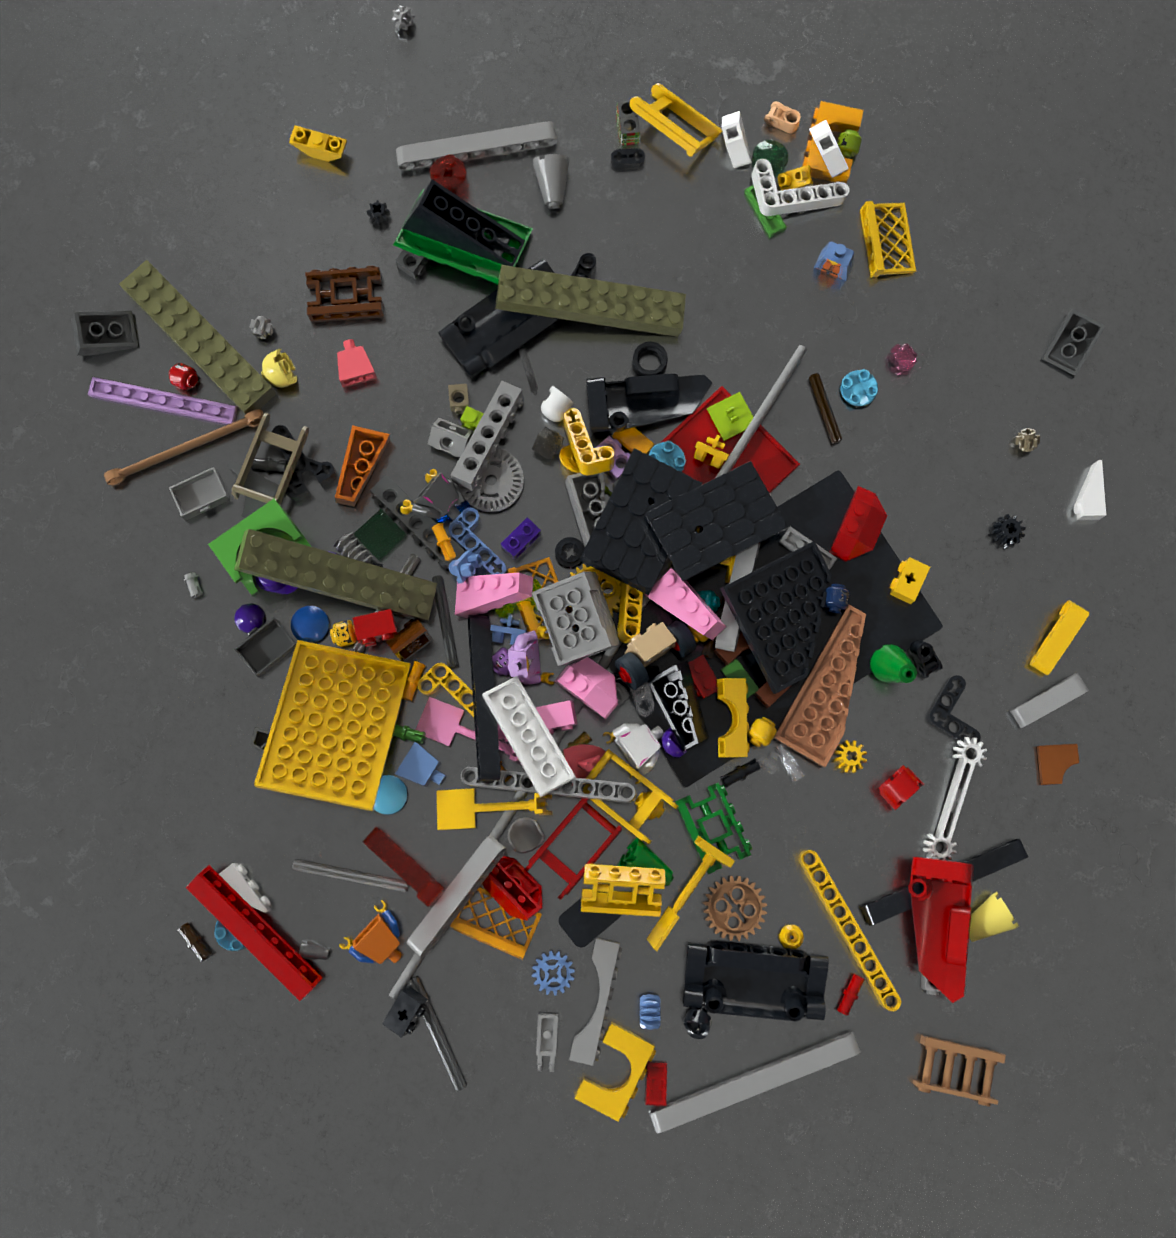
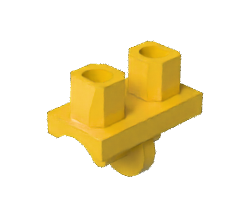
[777,165,813,190]
[694,435,729,469]

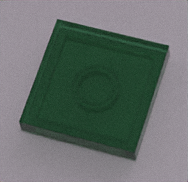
[354,509,407,562]

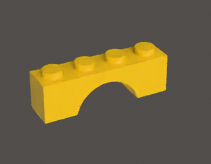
[717,678,750,757]

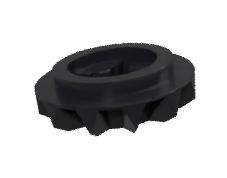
[555,537,585,568]

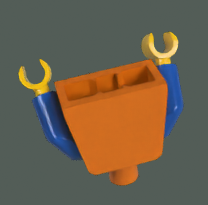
[339,900,402,964]

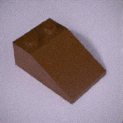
[386,619,433,662]

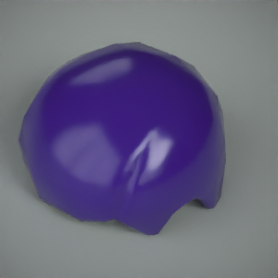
[234,603,265,633]
[662,728,687,757]

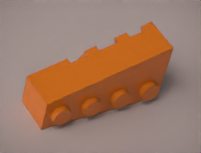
[335,425,390,507]

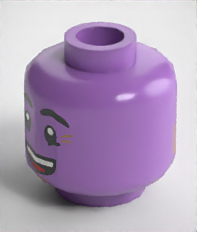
[492,647,510,676]

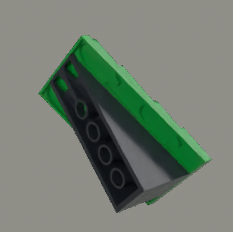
[393,179,533,284]

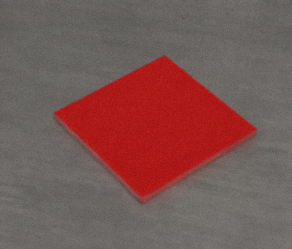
[647,386,800,493]

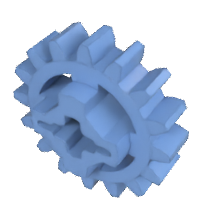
[532,950,575,996]

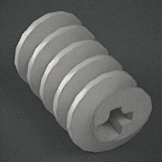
[334,532,373,564]

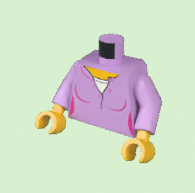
[508,626,554,685]

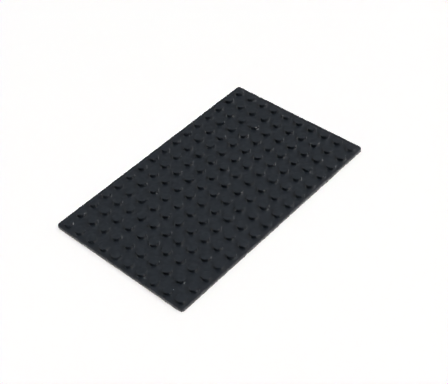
[600,470,943,787]

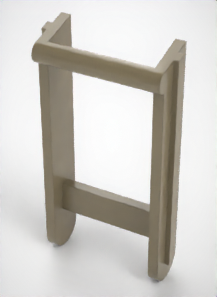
[231,413,309,505]

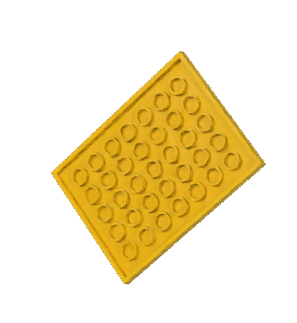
[254,640,411,811]

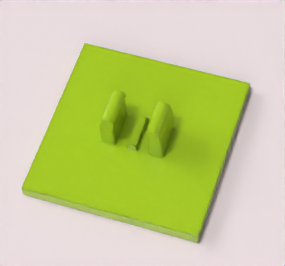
[707,392,753,441]

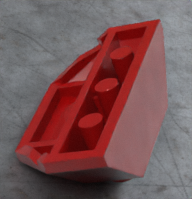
[829,486,887,561]
[482,855,542,921]

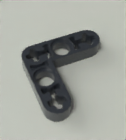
[927,675,981,743]

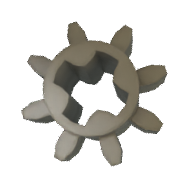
[1015,428,1040,452]

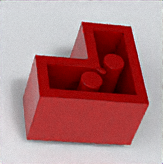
[352,609,398,647]

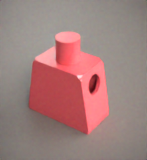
[337,339,377,387]

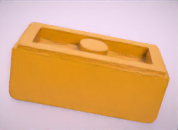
[612,423,654,454]

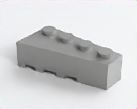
[565,472,606,547]

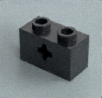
[382,986,428,1038]

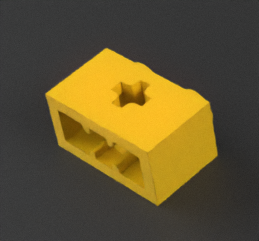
[889,557,930,604]

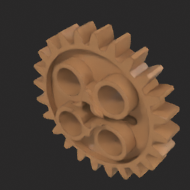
[703,875,767,941]

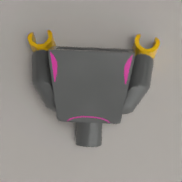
[400,469,461,520]

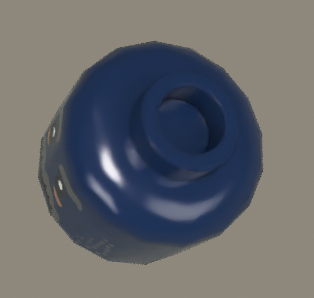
[825,584,850,613]

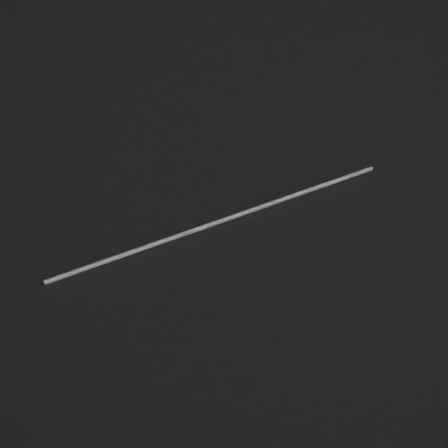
[389,345,807,1000]

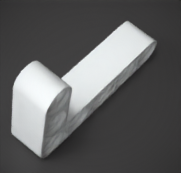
[751,159,850,216]

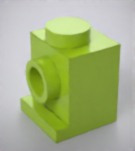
[460,406,484,433]

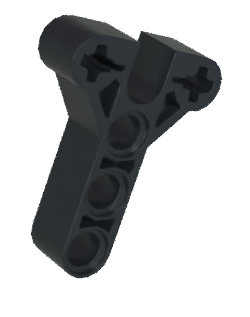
[272,425,337,502]

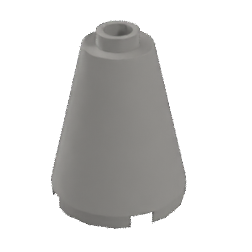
[533,154,569,209]

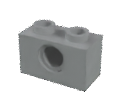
[428,418,473,457]

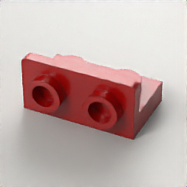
[689,655,717,700]

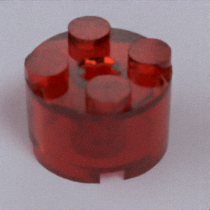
[430,154,468,197]

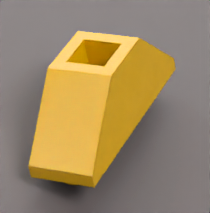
[289,125,347,162]

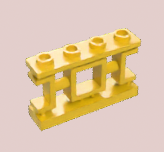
[581,864,666,917]

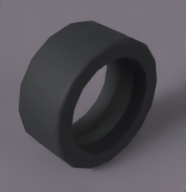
[632,341,668,376]

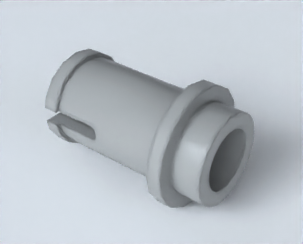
[184,572,203,598]

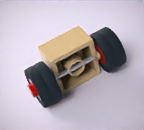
[615,620,696,690]

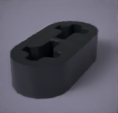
[611,148,645,168]

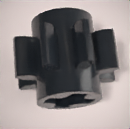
[367,200,390,225]

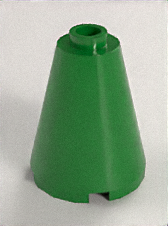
[870,644,917,683]
[618,838,674,886]

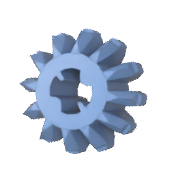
[640,994,661,1030]

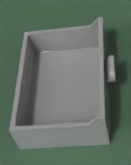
[169,467,231,520]

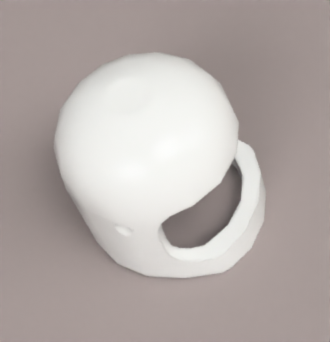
[541,386,574,422]

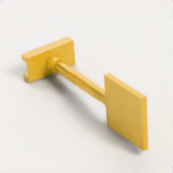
[437,788,552,830]
[647,836,735,951]

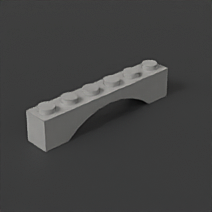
[569,938,622,1066]

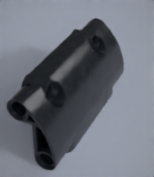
[683,941,829,1022]

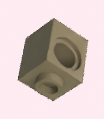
[448,383,470,414]

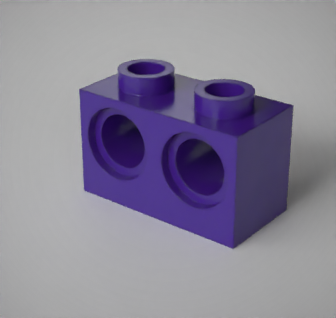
[501,517,542,561]

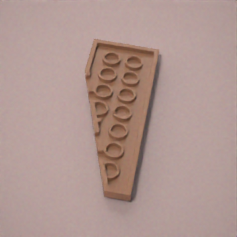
[774,605,866,768]

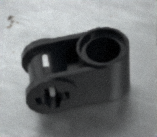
[571,253,597,279]
[910,640,943,678]

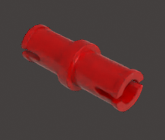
[837,973,865,1016]

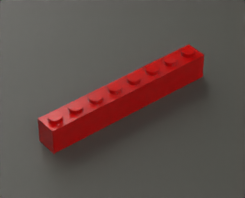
[186,865,323,1001]

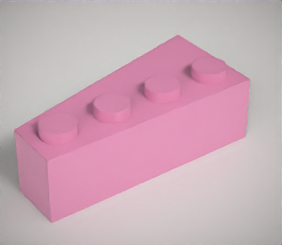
[644,568,726,640]
[455,573,533,618]

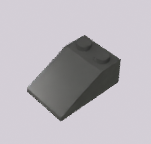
[1042,308,1106,376]
[71,311,138,356]

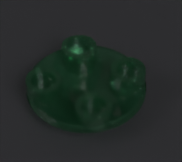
[752,140,788,174]

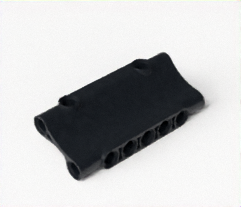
[438,258,558,377]

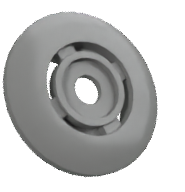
[459,448,524,512]

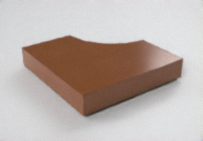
[1037,744,1079,785]

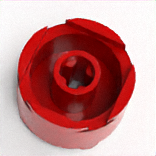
[878,765,924,810]

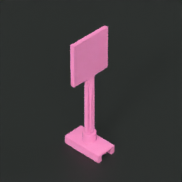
[415,697,522,765]

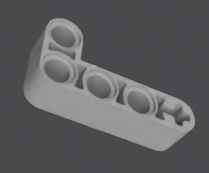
[1010,673,1089,728]

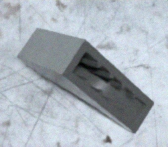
[227,460,279,519]

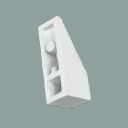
[1074,460,1106,520]

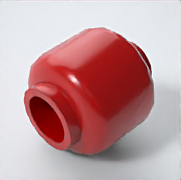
[169,363,198,390]

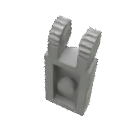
[536,1013,558,1072]

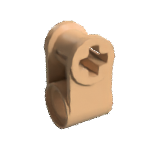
[764,102,801,134]

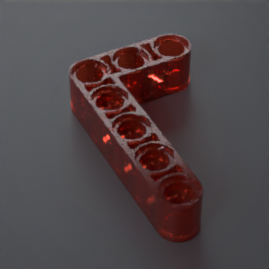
[362,827,446,908]

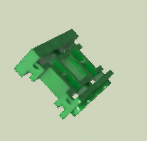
[675,782,753,875]

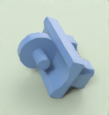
[449,550,483,584]
[490,613,527,645]

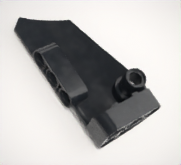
[586,374,712,433]

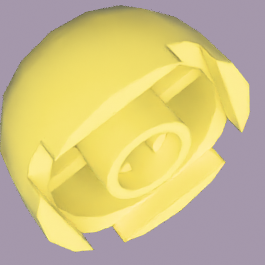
[261,349,297,388]

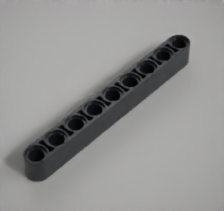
[468,615,501,781]
[861,838,1028,926]

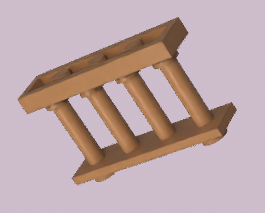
[913,1035,1006,1107]

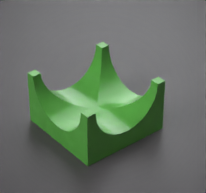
[208,499,312,597]

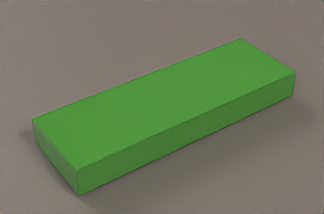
[745,185,787,237]

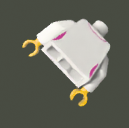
[603,723,664,784]

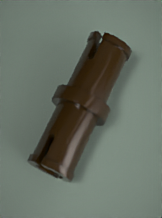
[177,923,212,962]

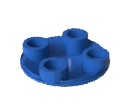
[291,606,330,643]

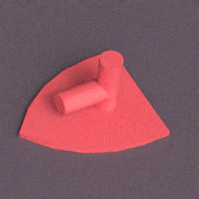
[563,744,606,785]

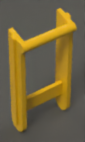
[629,83,722,157]
[583,749,679,844]

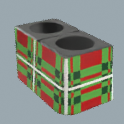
[616,101,640,145]

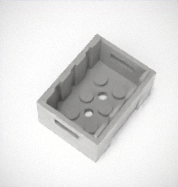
[532,571,622,666]

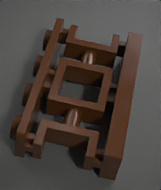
[305,266,384,321]

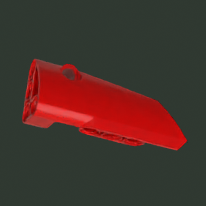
[909,857,974,1003]

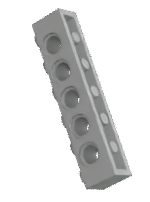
[451,381,524,491]

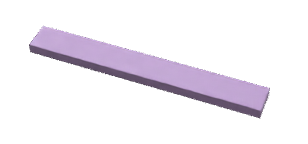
[88,377,239,424]

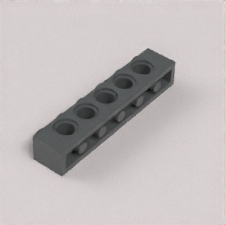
[370,475,465,571]

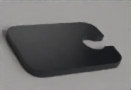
[558,892,622,948]

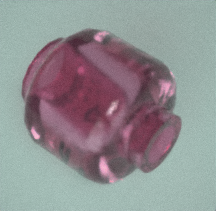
[889,343,917,371]

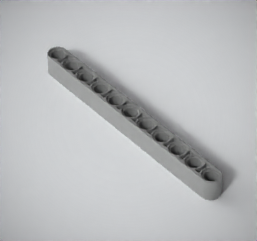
[649,1032,861,1133]

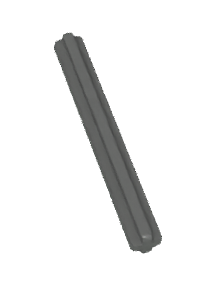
[432,575,458,669]

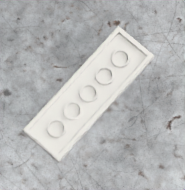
[482,676,576,798]

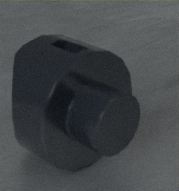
[683,1008,712,1039]

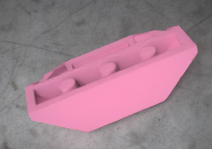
[555,657,618,719]

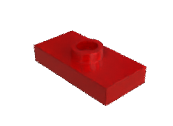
[645,1062,667,1106]

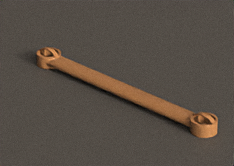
[104,409,264,486]

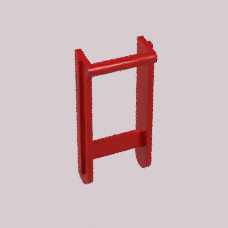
[525,798,622,900]

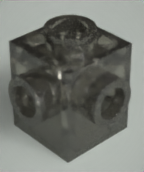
[532,427,565,460]

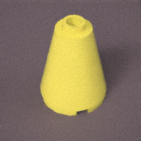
[969,891,1019,942]

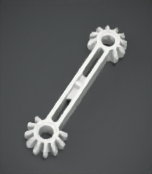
[923,737,987,861]

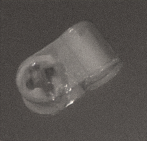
[630,682,654,717]

